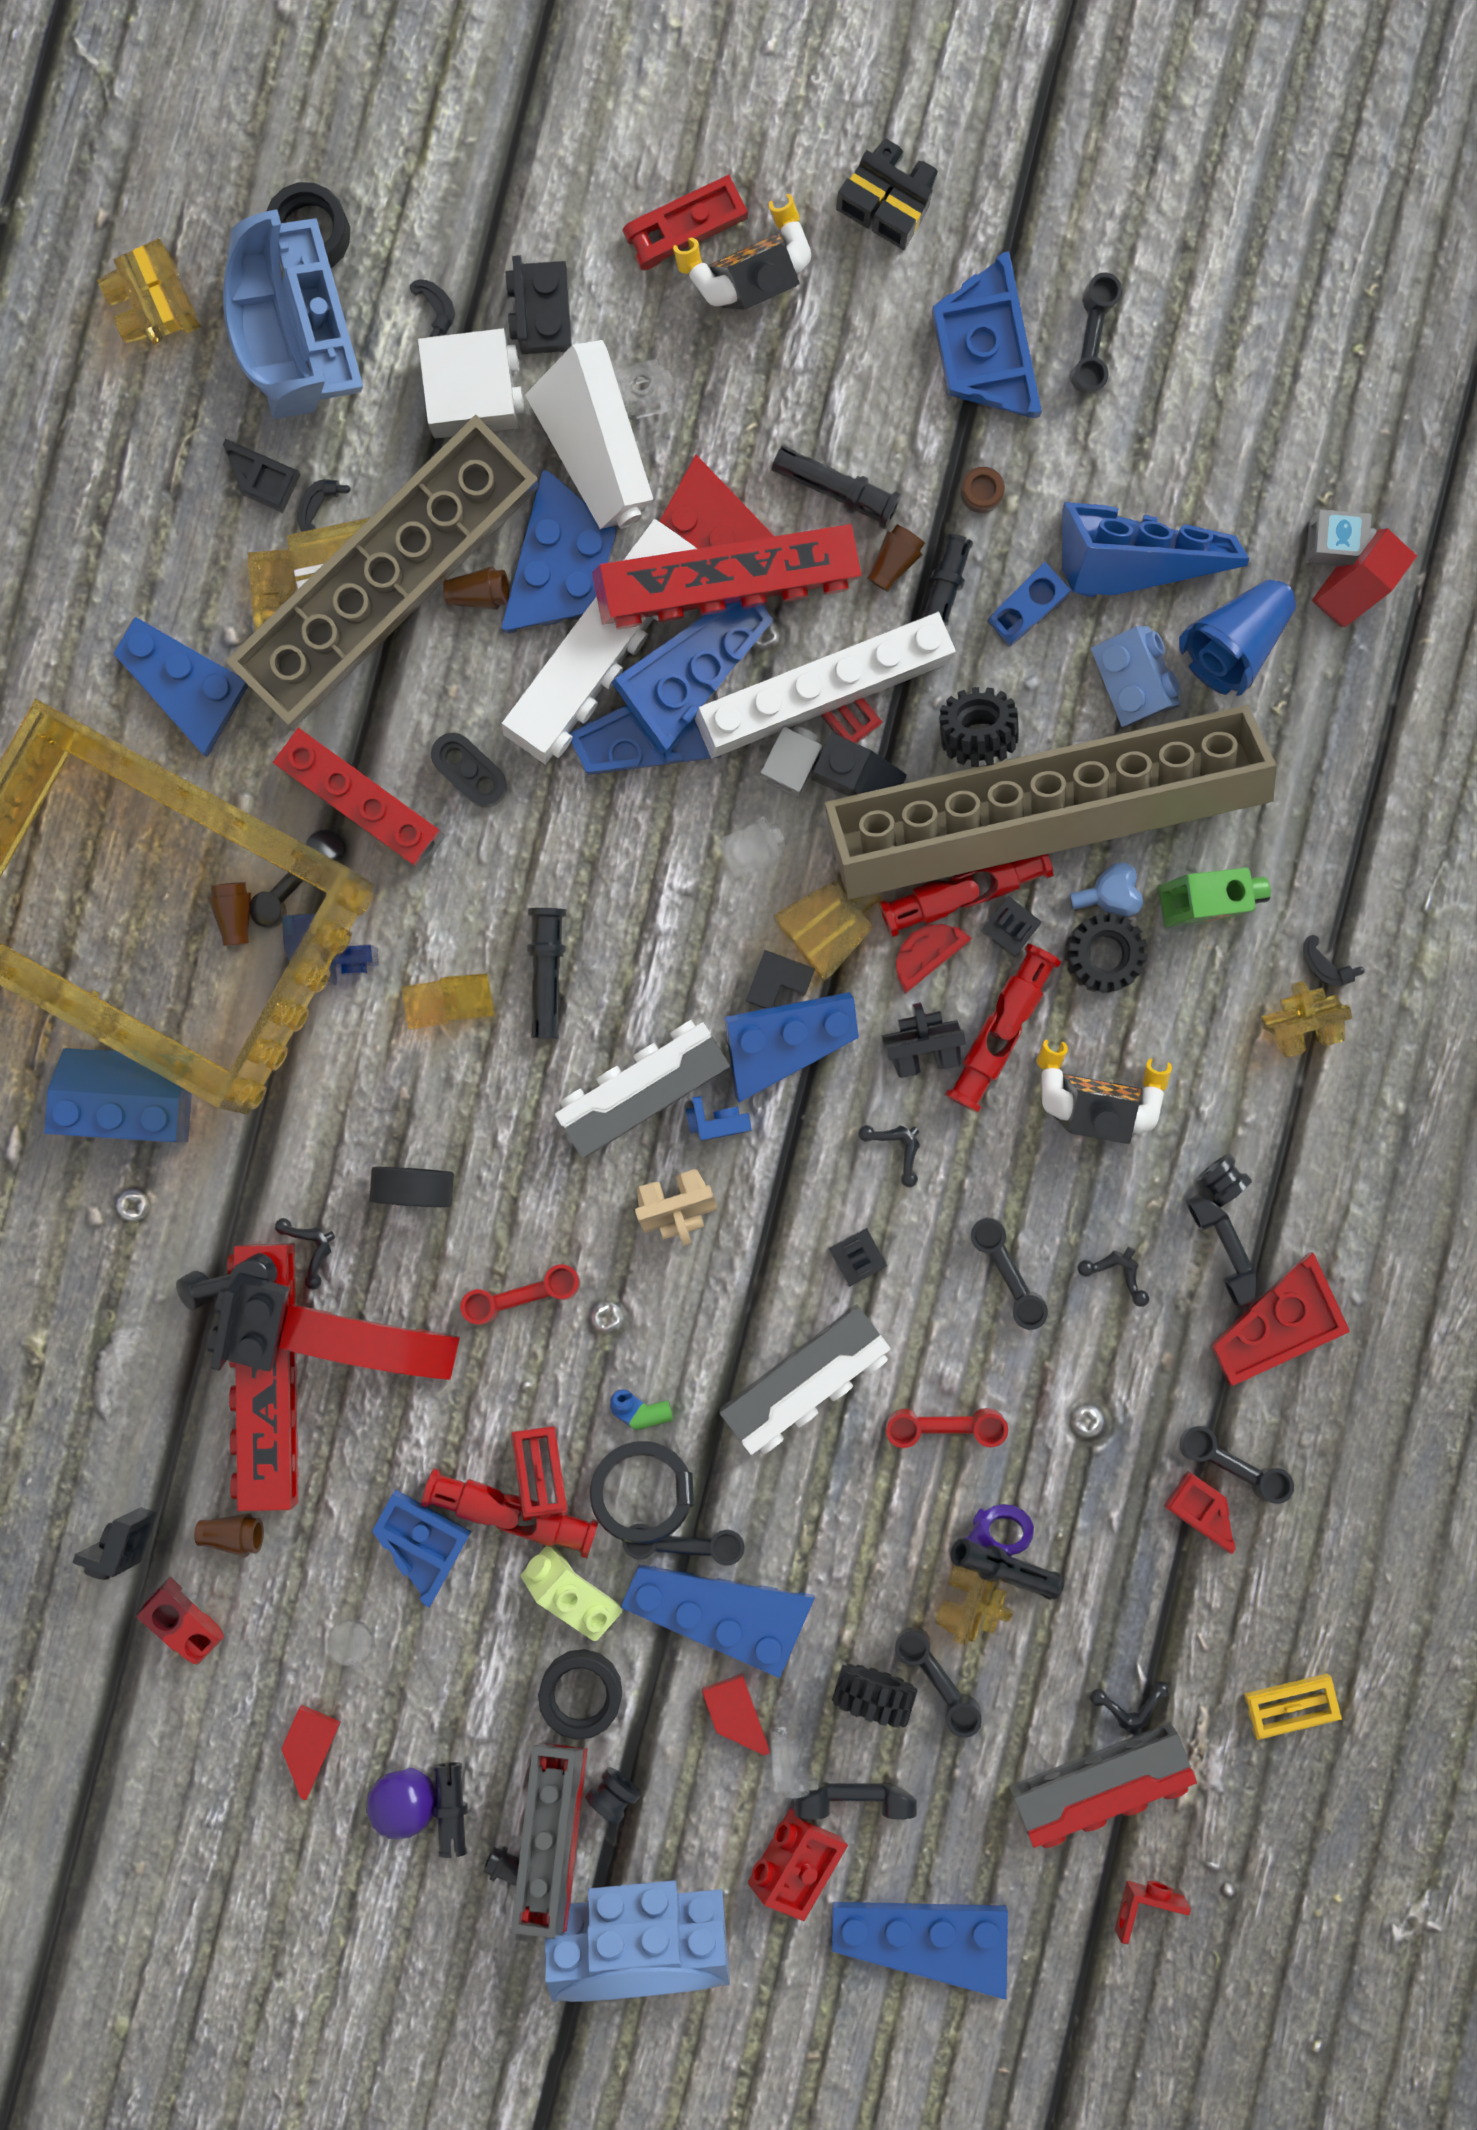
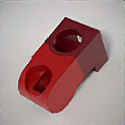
[136,1576,224,1665]

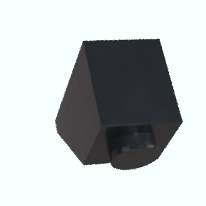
[812,732,907,796]

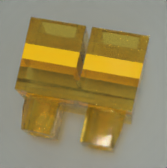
[97,238,201,345]

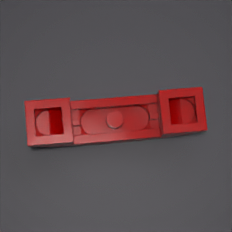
[278,1304,460,1380]

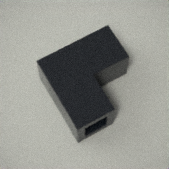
[746,950,815,1009]

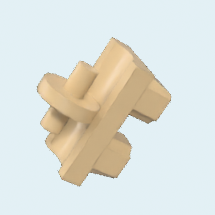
[635,1169,718,1246]

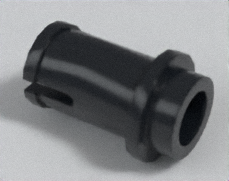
[483,1846,519,1886]

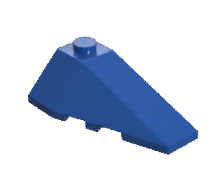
[1062,502,1249,597]

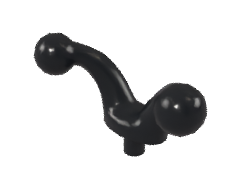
[858,1125,920,1188]
[275,1218,335,1290]
[1077,1247,1150,1307]
[1090,1681,1170,1735]

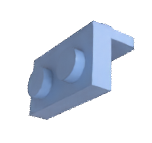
[1091,626,1181,727]

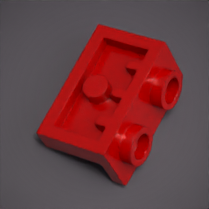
[748,1808,848,1921]

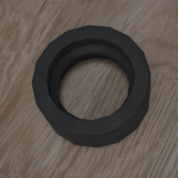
[266,182,350,268]
[369,1167,454,1207]
[538,1649,623,1740]

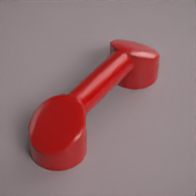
[460,1264,580,1325]
[885,1408,1009,1448]

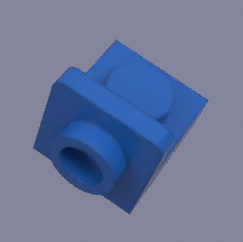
[686,1096,752,1141]

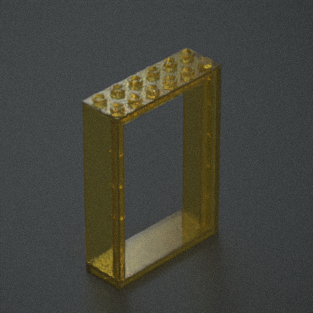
[0,698,375,1115]

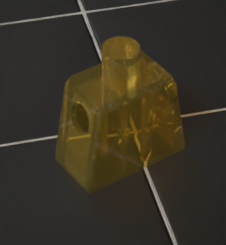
[773,881,881,982]

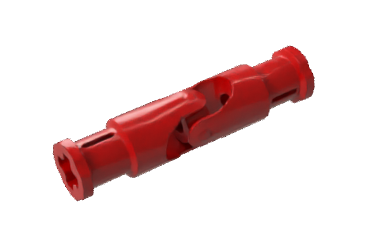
[878,854,1054,937]
[944,943,1061,1113]
[421,1468,599,1559]

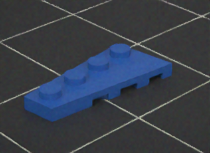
[611,602,773,753]
[831,1902,1008,2000]

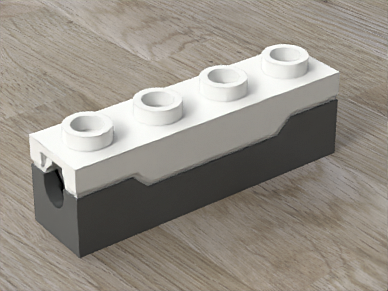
[555,1020,731,1158]
[719,1304,891,1455]

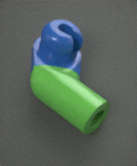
[610,1389,674,1430]

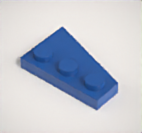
[113,617,249,757]

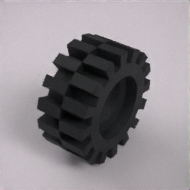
[939,687,1019,767]
[1065,913,1148,993]
[832,1664,917,1728]

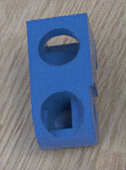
[987,562,1071,646]

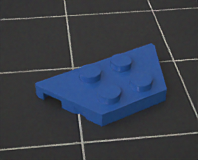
[931,252,1042,418]
[501,470,617,634]

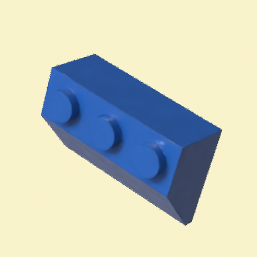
[44,1048,194,1142]

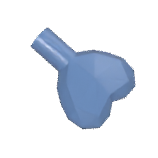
[1070,862,1144,917]

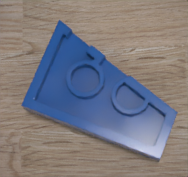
[569,705,722,775]
[724,992,859,1102]

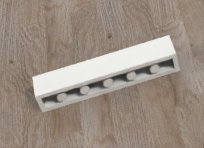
[502,519,697,765]
[695,612,956,759]

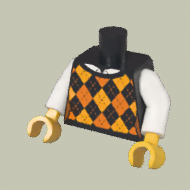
[673,194,811,310]
[1036,1039,1172,1144]

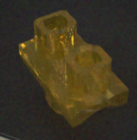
[1261,980,1352,1057]
[936,1565,1014,1645]

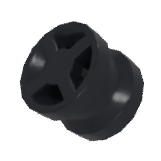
[1196,1153,1252,1207]
[585,1767,641,1824]

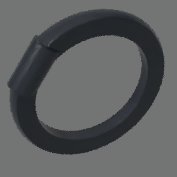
[590,1441,694,1544]

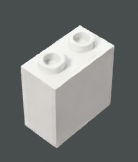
[418,328,525,439]

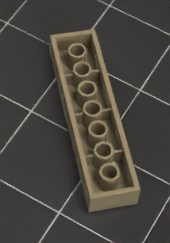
[225,414,539,728]

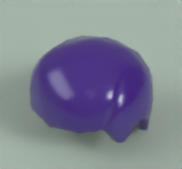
[366,1768,437,1839]

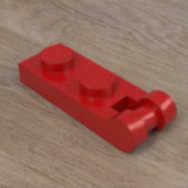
[622,174,748,270]

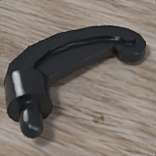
[410,279,455,337]
[297,479,350,537]
[1303,935,1365,986]

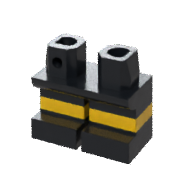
[836,139,938,251]

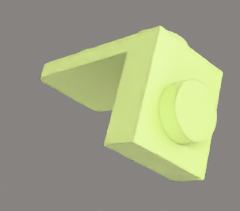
[520,1546,623,1641]

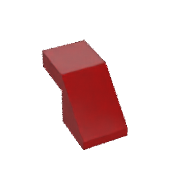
[1312,528,1417,628]

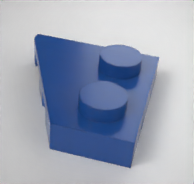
[372,1490,472,1608]

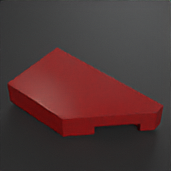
[1164,1471,1236,1554]
[702,1673,770,1755]
[281,1705,341,1800]

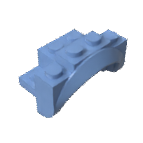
[223,210,363,419]
[545,1880,730,2002]

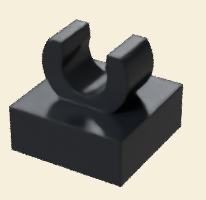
[980,896,1042,957]
[828,1227,887,1287]

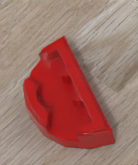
[895,924,972,994]

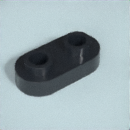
[431,733,507,808]

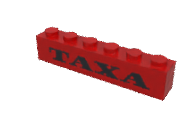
[592,524,862,629]
[227,1244,299,1511]

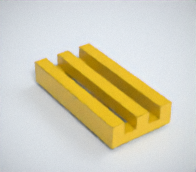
[1244,1673,1342,1740]

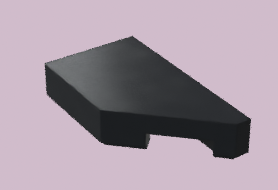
[223,439,301,513]

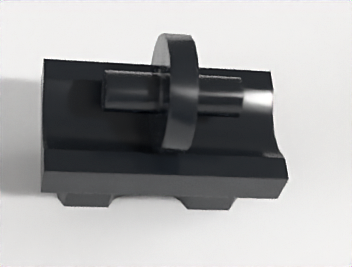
[881,1002,966,1078]

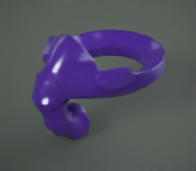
[965,1504,1034,1556]

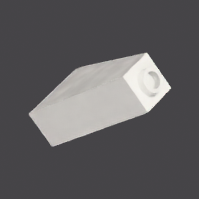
[525,340,653,529]

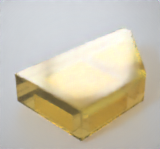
[248,549,296,632]

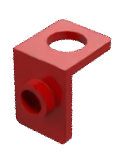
[1115,1881,1191,1945]

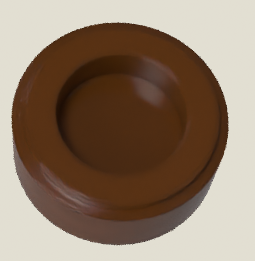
[960,467,1005,513]

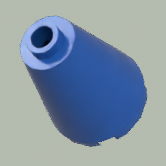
[1179,579,1296,696]

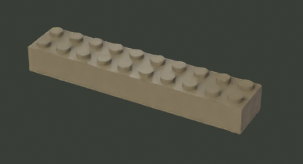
[825,705,1277,900]

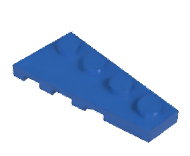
[620,1564,815,1678]

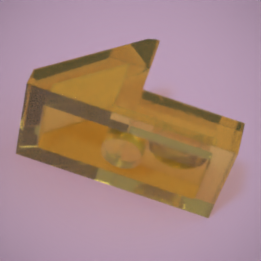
[401,973,495,1030]

